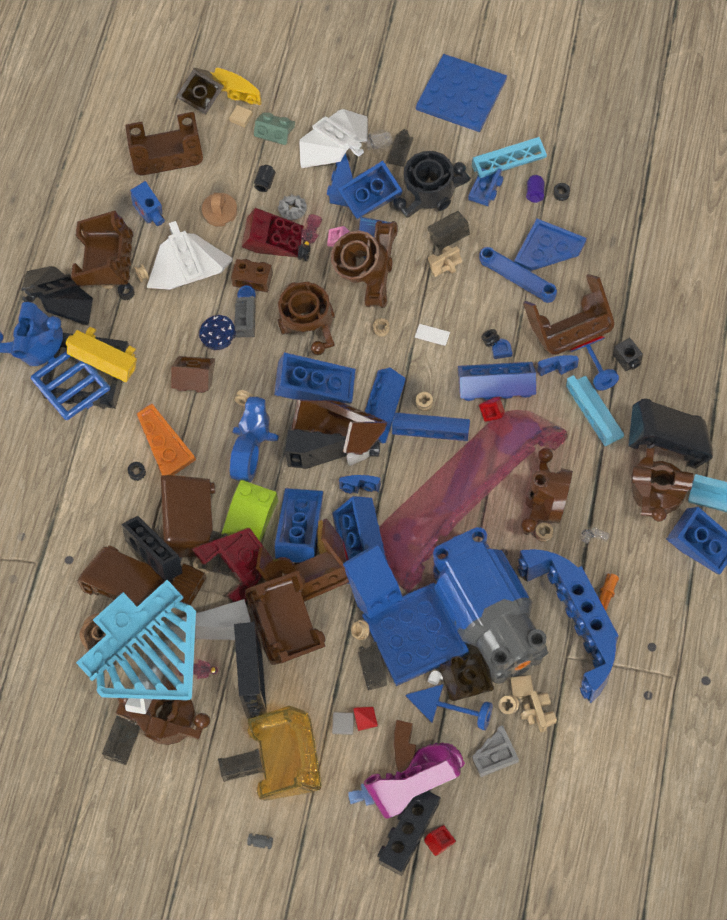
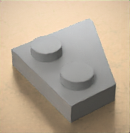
[472,725,519,777]

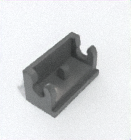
[234,296,256,338]

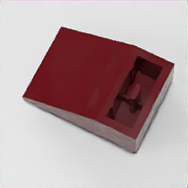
[241,208,304,258]

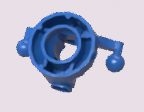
[0,302,63,366]

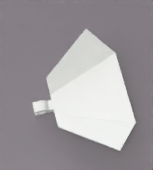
[300,109,368,168]
[147,221,233,290]

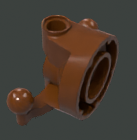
[277,281,335,356]
[632,446,693,522]
[521,448,573,535]
[116,678,210,745]

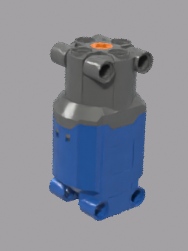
[433,527,549,684]

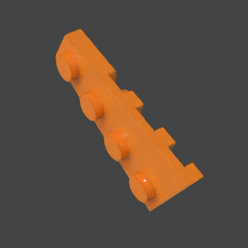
[137,404,196,475]

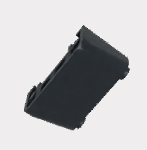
[628,398,713,469]

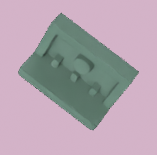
[254,112,295,145]

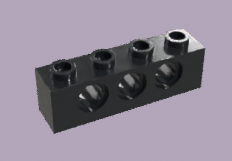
[121,516,183,581]
[377,791,441,876]

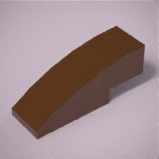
[394,720,416,772]

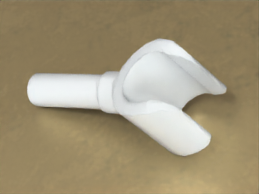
[428,671,443,685]

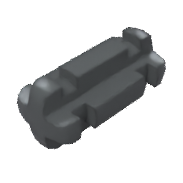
[247,833,273,849]

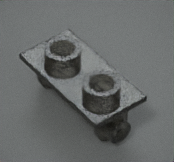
[387,129,414,167]

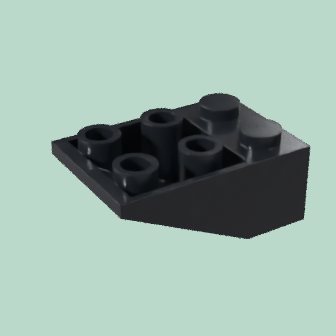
[285,429,347,469]

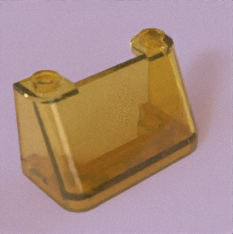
[247,706,322,801]

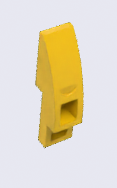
[210,67,262,105]

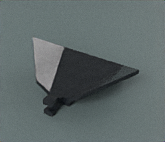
[21,266,93,326]

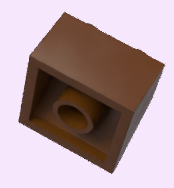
[171,356,215,393]

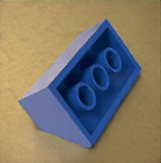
[458,362,536,401]
[332,496,388,584]

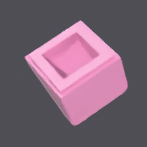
[327,226,350,247]

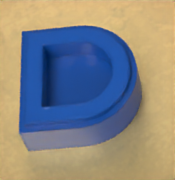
[492,339,512,359]

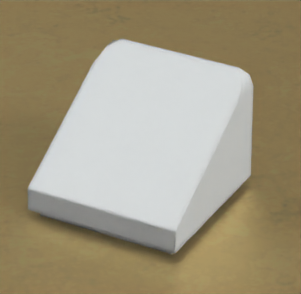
[347,451,370,466]

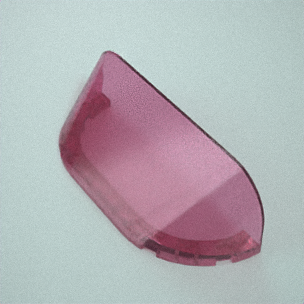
[379,410,568,593]

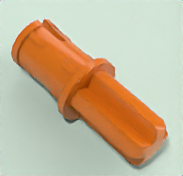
[599,573,619,611]

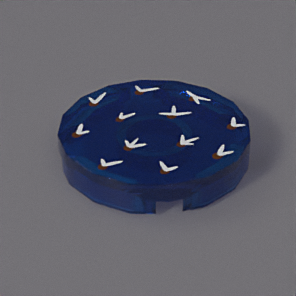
[199,315,236,350]

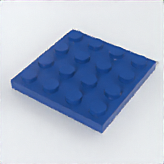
[416,54,507,132]
[362,583,469,686]

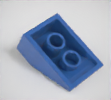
[337,161,402,219]
[666,507,727,575]
[343,544,403,619]

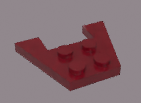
[192,528,272,603]

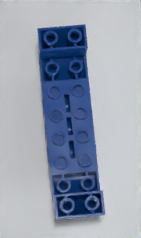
[517,549,619,703]

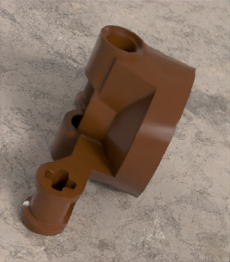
[331,221,398,308]

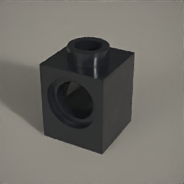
[613,337,643,371]

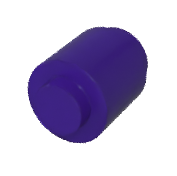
[526,175,545,203]

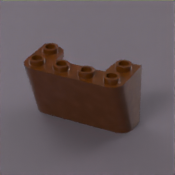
[125,112,203,176]
[71,211,133,286]

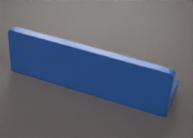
[365,367,406,444]
[392,413,470,441]

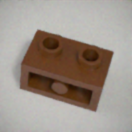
[231,259,273,293]

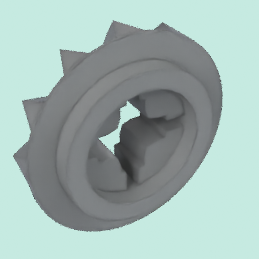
[278,194,307,220]

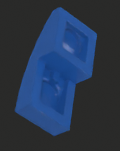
[537,355,579,376]

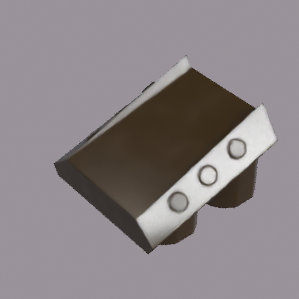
[439,653,494,701]

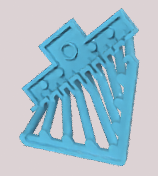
[76,580,196,700]

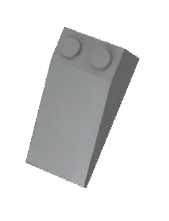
[166,600,251,640]

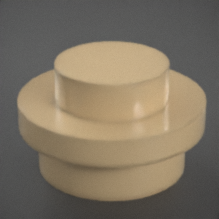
[351,620,370,640]

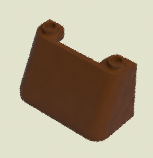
[161,475,218,558]
[77,545,173,606]
[245,570,326,665]

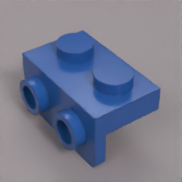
[468,168,504,206]

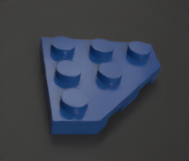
[514,219,587,271]

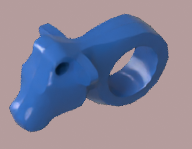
[230,397,279,482]

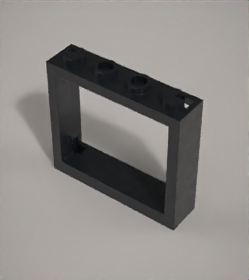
[40,332,129,409]
[234,622,267,721]

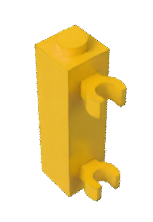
[66,327,137,383]

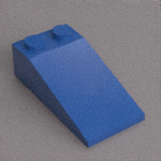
[274,352,356,404]
[275,488,323,563]

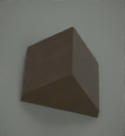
[176,68,224,114]

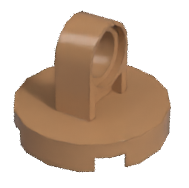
[202,192,238,227]

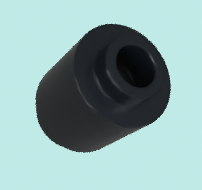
[254,165,276,192]

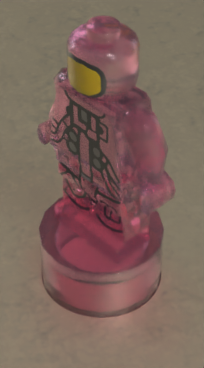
[301,214,322,247]
[179,659,218,679]

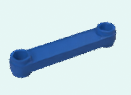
[479,247,557,303]

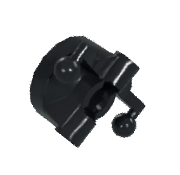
[393,151,471,218]

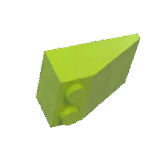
[220,480,278,542]

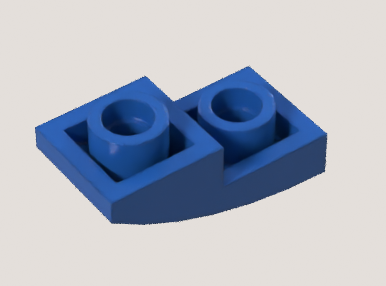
[339,475,381,494]

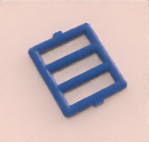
[31,351,110,420]

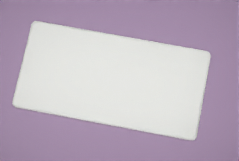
[415,324,450,346]

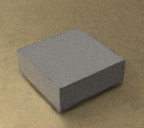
[332,712,354,735]

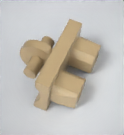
[427,246,462,277]
[520,691,557,733]

